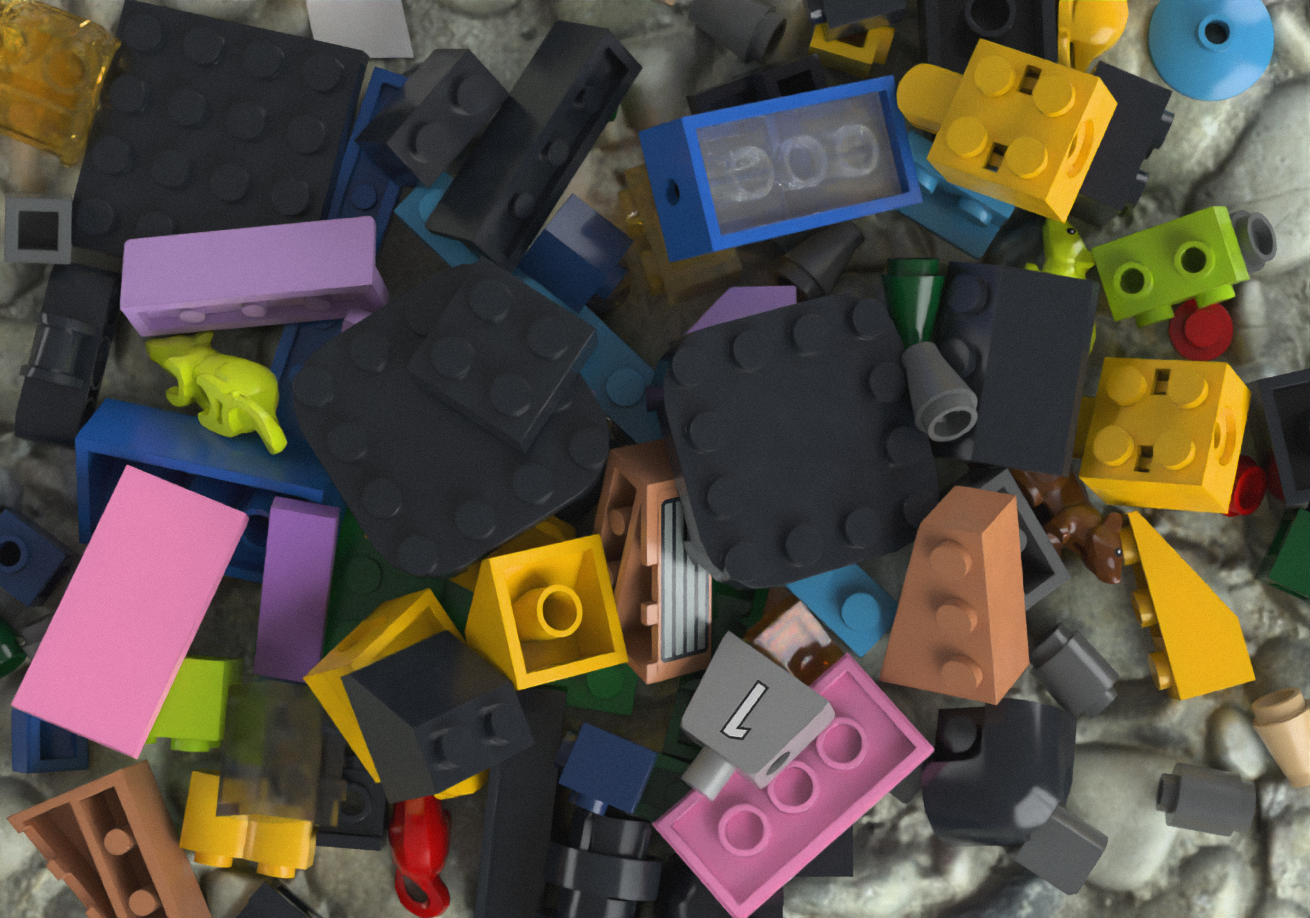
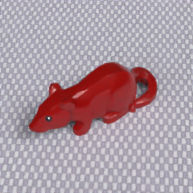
[388,795,452,918]

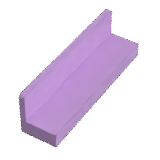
[120,216,389,337]

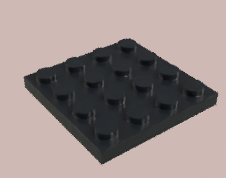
[71,0,369,258]

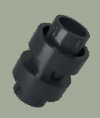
[535,807,664,918]

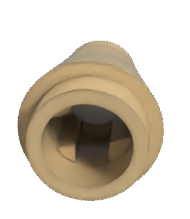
[1251,687,1310,788]

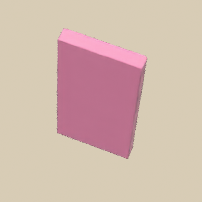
[11,465,249,759]
[652,652,935,918]

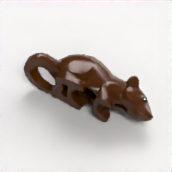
[967,462,1123,585]

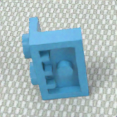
[894,130,1016,259]

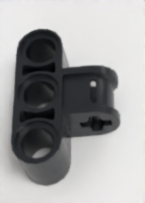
[14,262,122,452]

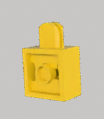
[896,38,1118,224]
[1072,357,1252,514]
[303,588,490,800]

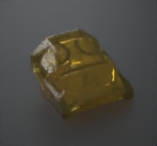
[0,0,121,168]

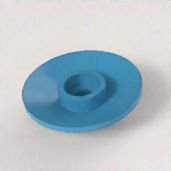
[1147,0,1274,101]

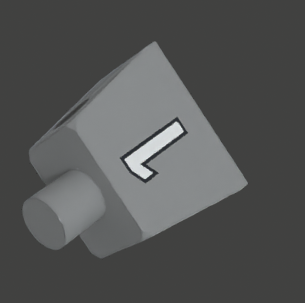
[680,631,836,802]

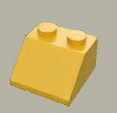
[464,533,629,691]

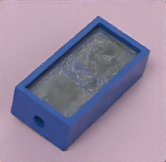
[638,75,923,263]

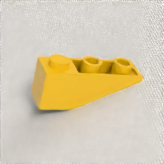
[1119,511,1256,701]

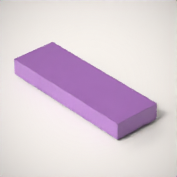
[253,496,340,683]

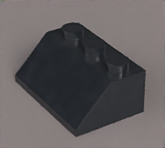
[927,261,1100,477]

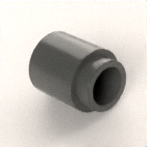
[1029,622,1119,719]
[1156,762,1256,837]

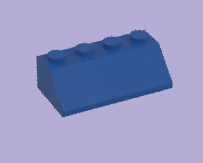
[75,398,347,584]

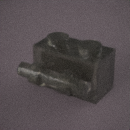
[216,680,349,828]

